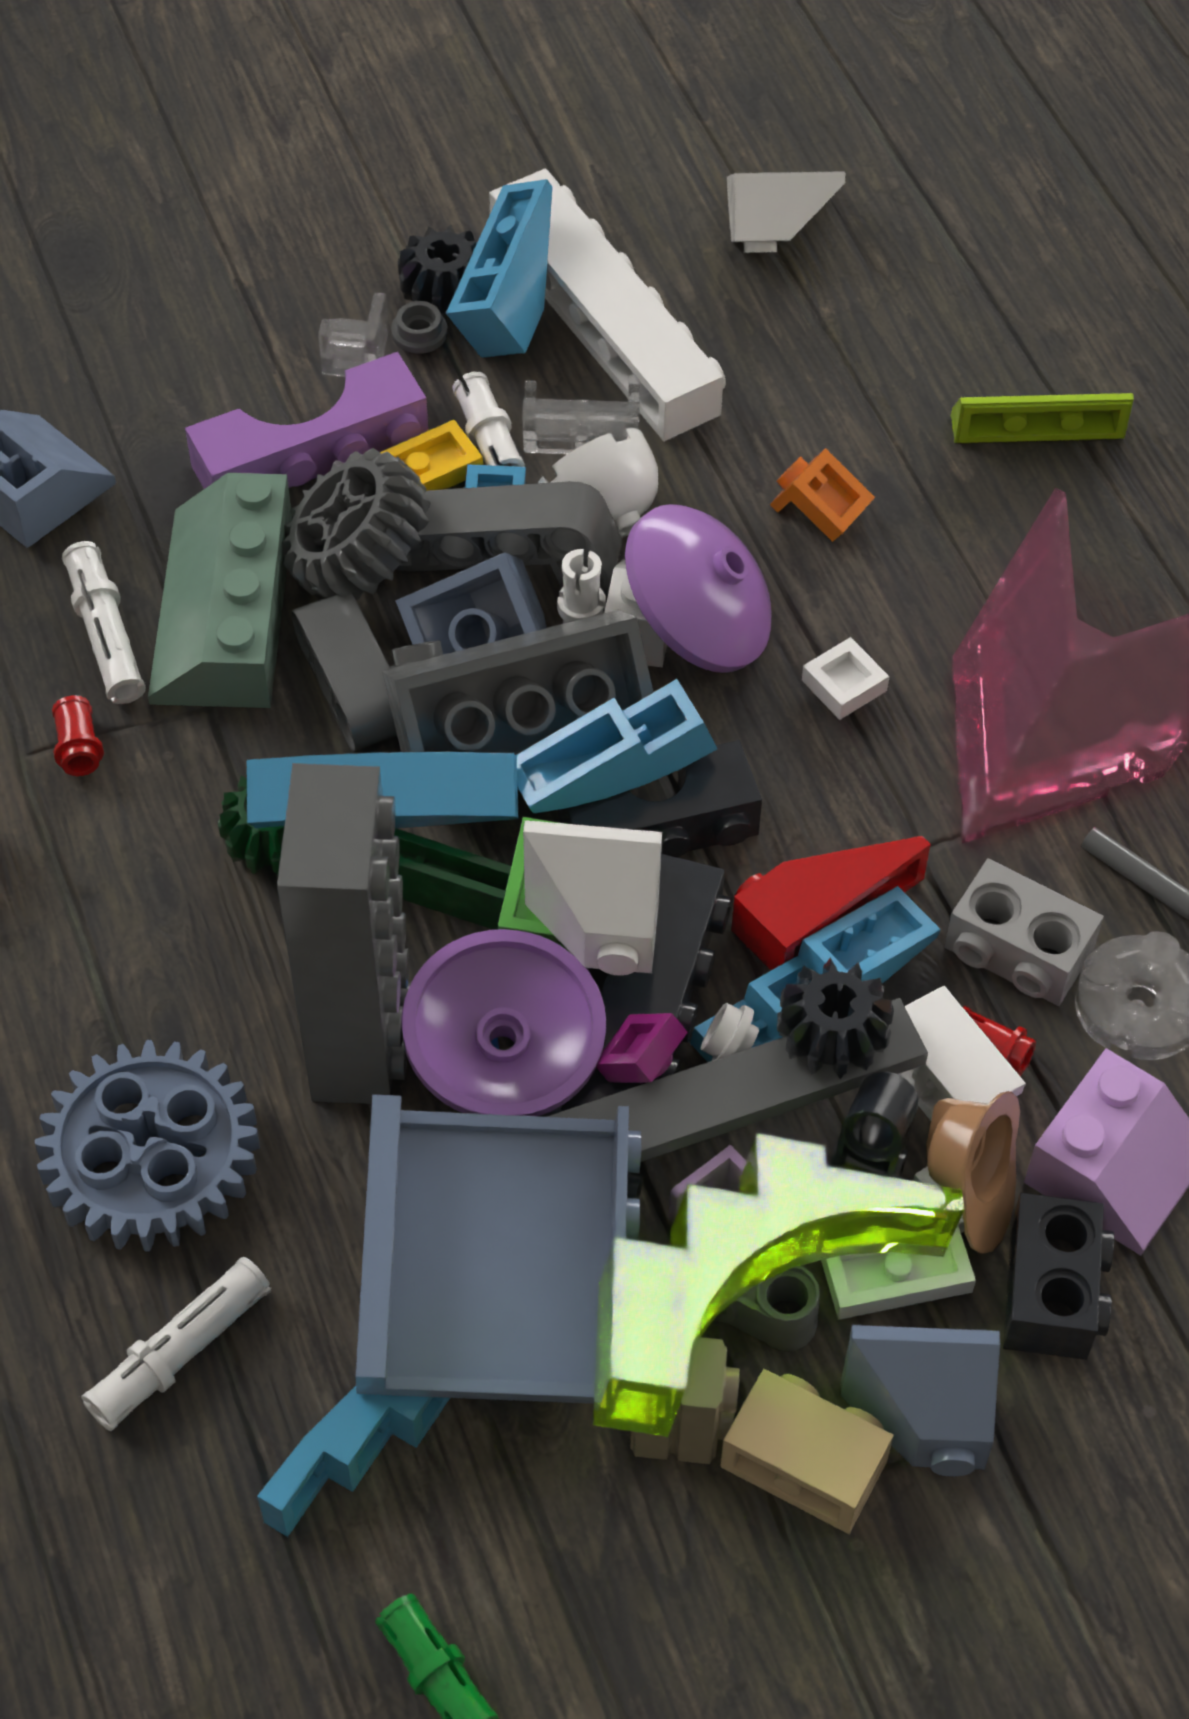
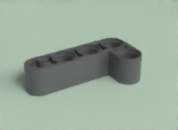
[396,481,622,597]

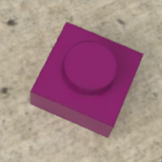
[596,1013,688,1083]

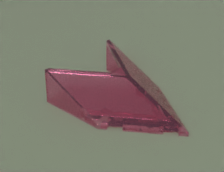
[952,488,1189,844]

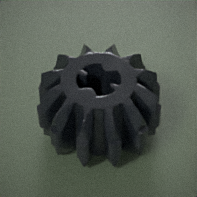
[397,224,478,315]
[776,958,894,1079]

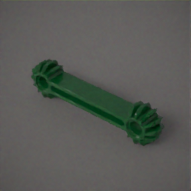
[217,775,512,930]

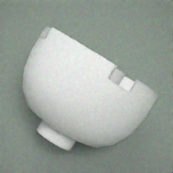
[538,428,658,538]

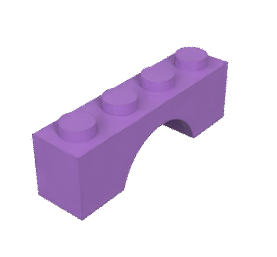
[185,352,428,489]

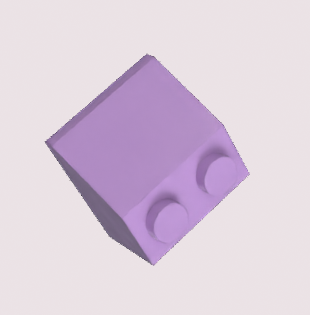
[1024,1048,1189,1256]

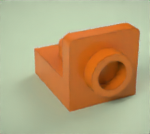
[769,448,875,542]

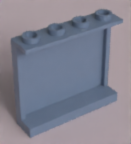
[356,1095,641,1404]

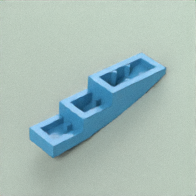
[247,752,518,828]
[690,886,941,1062]
[257,1386,450,1537]

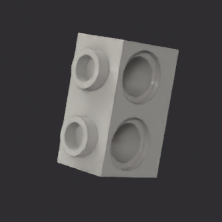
[944,858,1104,1006]

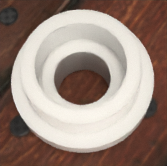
[701,1003,759,1061]

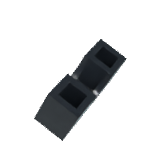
[558,740,762,858]

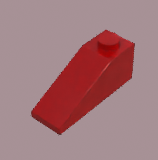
[731,836,931,970]

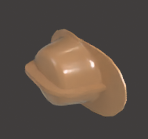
[927,1091,1020,1254]

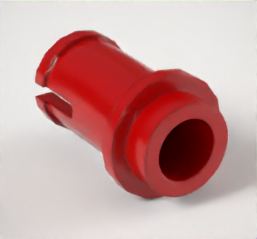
[52,695,104,776]
[963,1006,1036,1076]

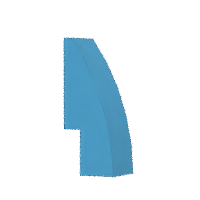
[516,679,718,813]

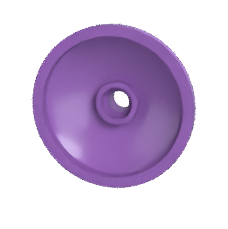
[625,504,771,673]
[402,929,606,1116]

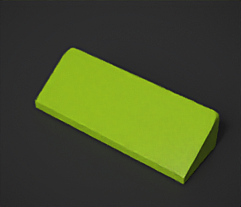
[951,393,1134,443]

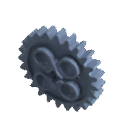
[35,1040,260,1251]

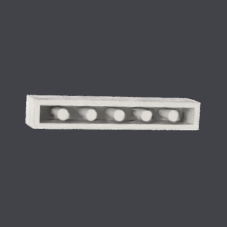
[489,168,726,441]

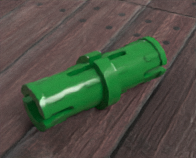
[375,1593,498,1719]

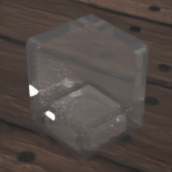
[318,293,389,376]

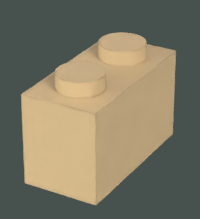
[720,1369,894,1534]

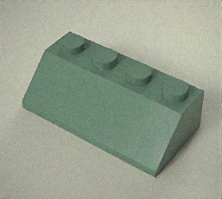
[148,473,293,708]

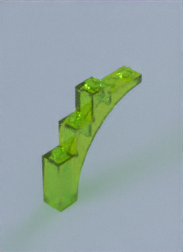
[593,1133,964,1437]

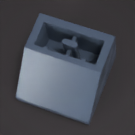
[0,410,116,548]

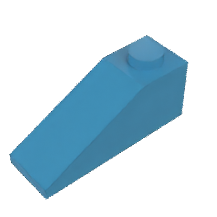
[446,179,553,358]

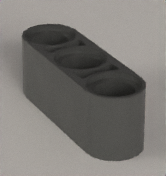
[291,593,397,752]

